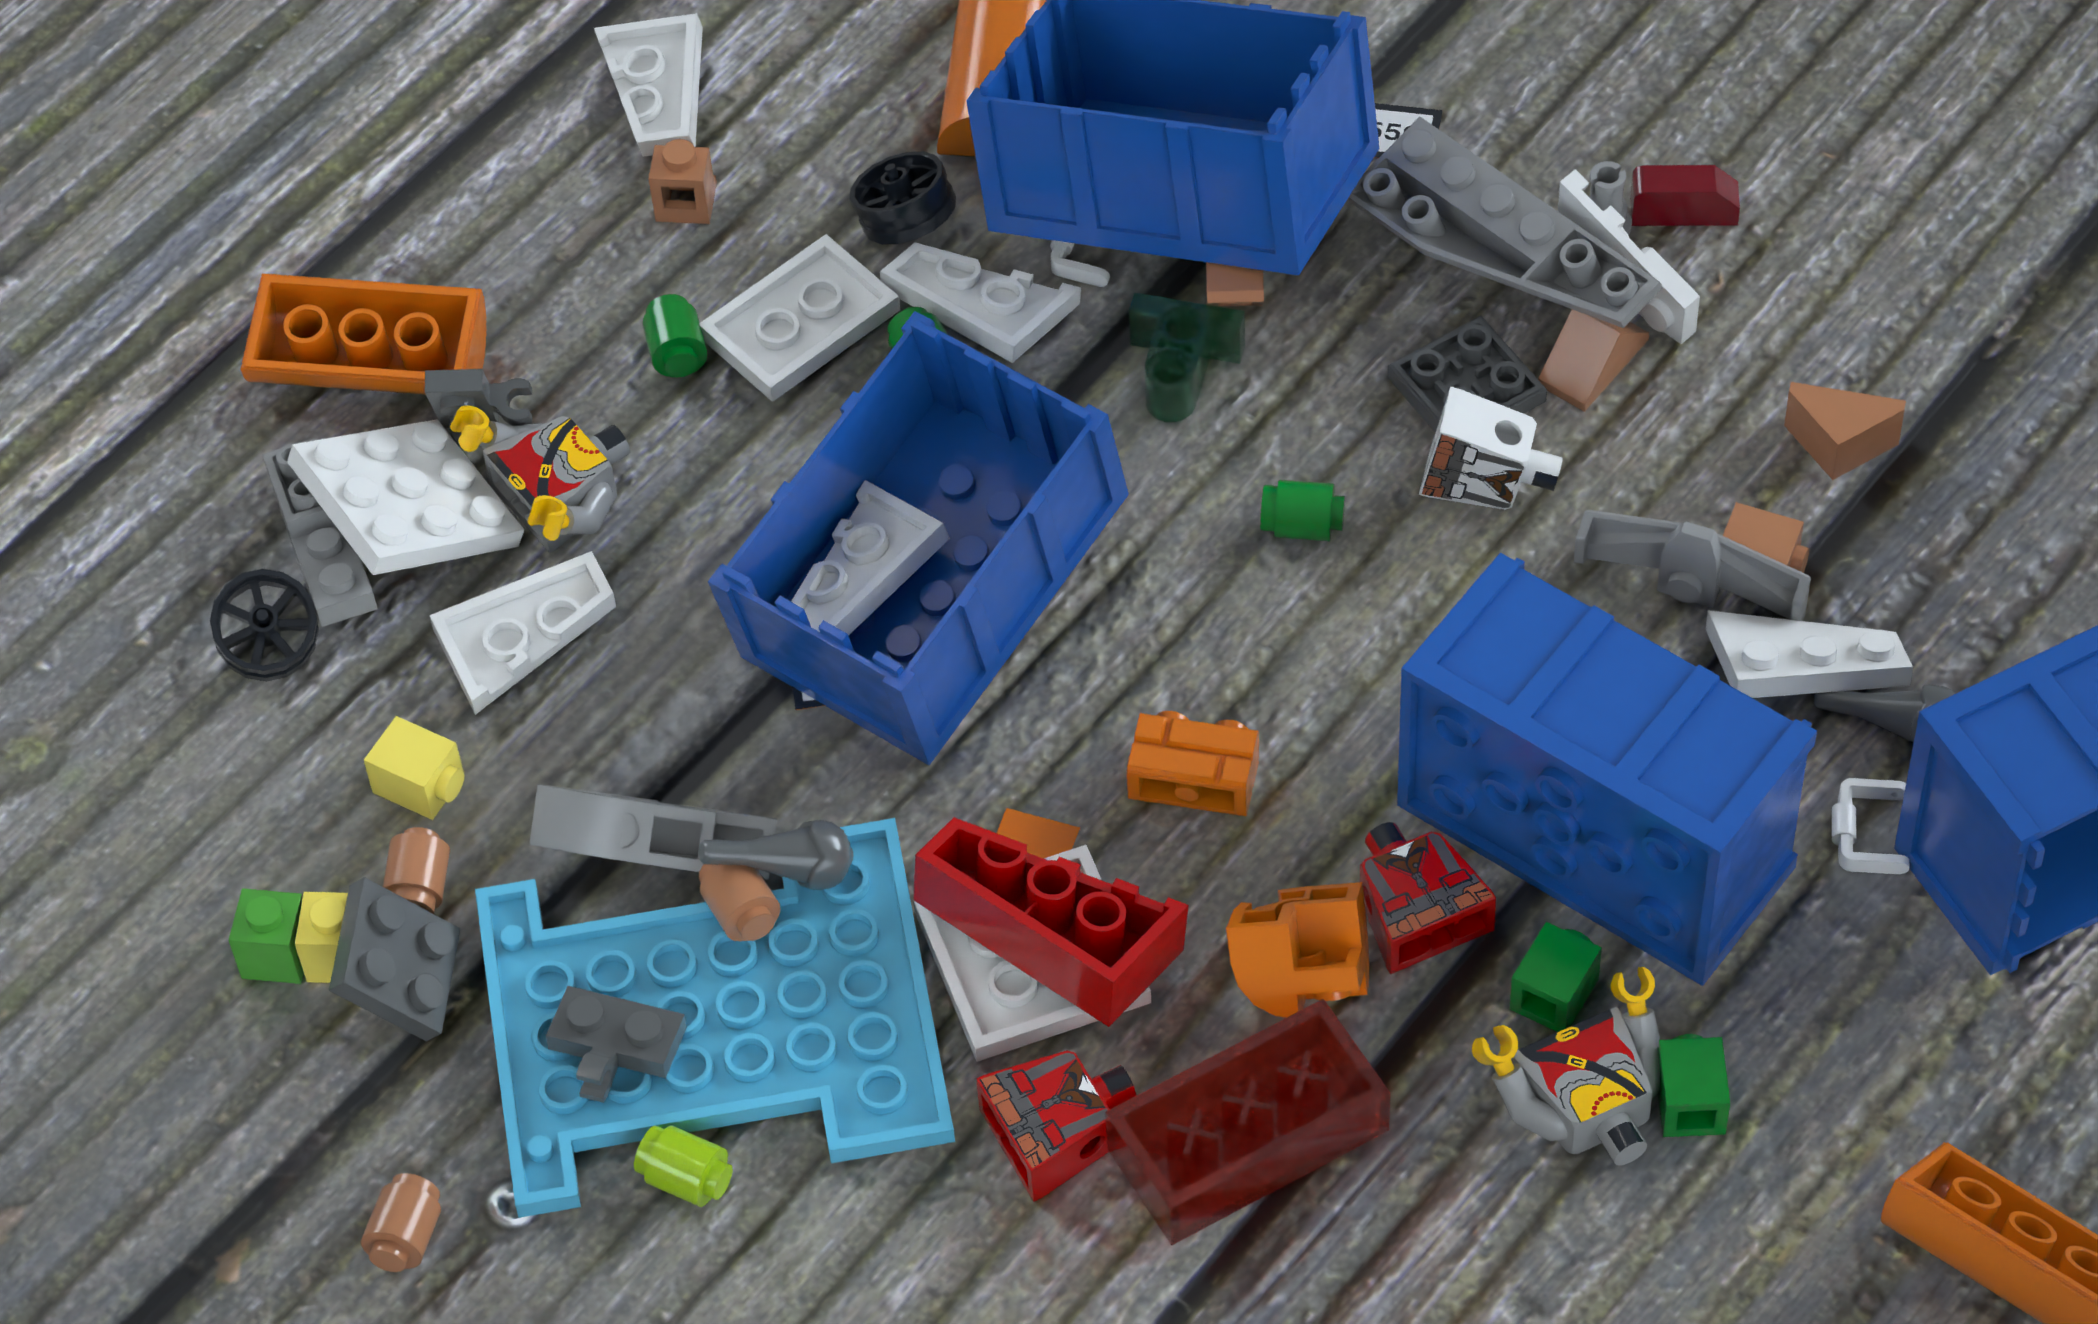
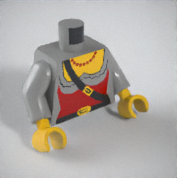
[450,405,630,553]
[1472,967,1661,1166]

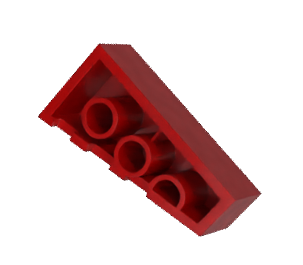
[913,817,1189,1027]

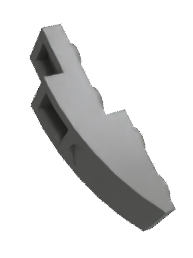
[262,437,378,627]
[529,784,777,880]

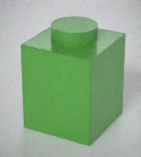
[228,888,304,984]

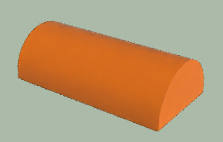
[937,0,1046,156]
[240,273,486,395]
[1881,1142,2098,1324]

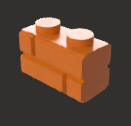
[1127,711,1259,817]

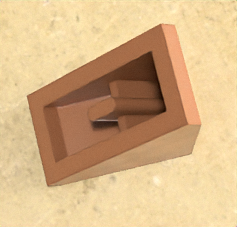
[1206,262,1264,307]
[1538,309,1649,412]
[1784,382,1906,480]

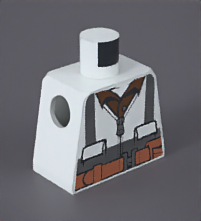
[1419,387,1563,510]

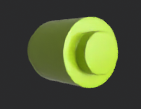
[634,1125,733,1207]

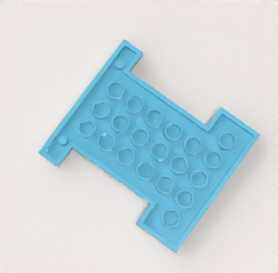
[475,818,955,1218]

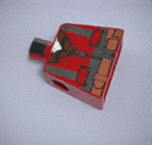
[1360,822,1496,975]
[976,1050,1137,1202]

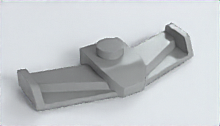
[1574,510,1811,621]

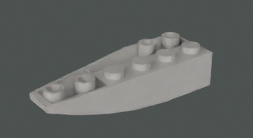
[1347,116,1662,328]

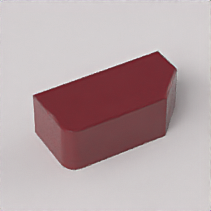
[1630,165,1740,226]

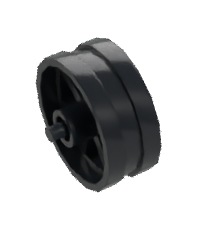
[849,151,956,245]
[210,569,319,682]

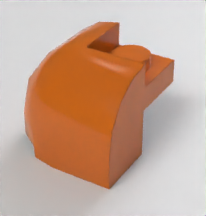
[1226,882,1369,1019]

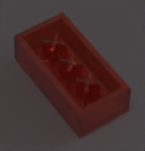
[1105,999,1390,1245]

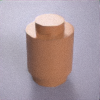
[383,827,450,914]
[699,864,781,941]
[361,1173,441,1272]

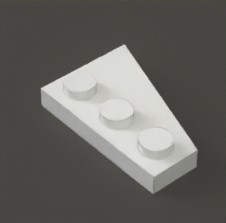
[594,13,703,157]
[1558,169,1700,344]
[880,242,1081,363]
[791,480,950,636]
[429,551,616,715]
[1706,610,1913,698]

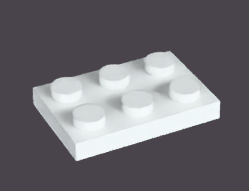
[699,234,900,402]

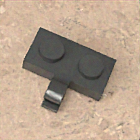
[425,369,532,434]
[546,986,687,1103]

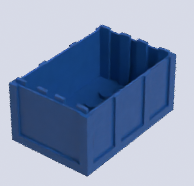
[966,0,1380,275]
[708,311,1129,765]
[1397,553,1817,986]
[1894,625,2098,976]

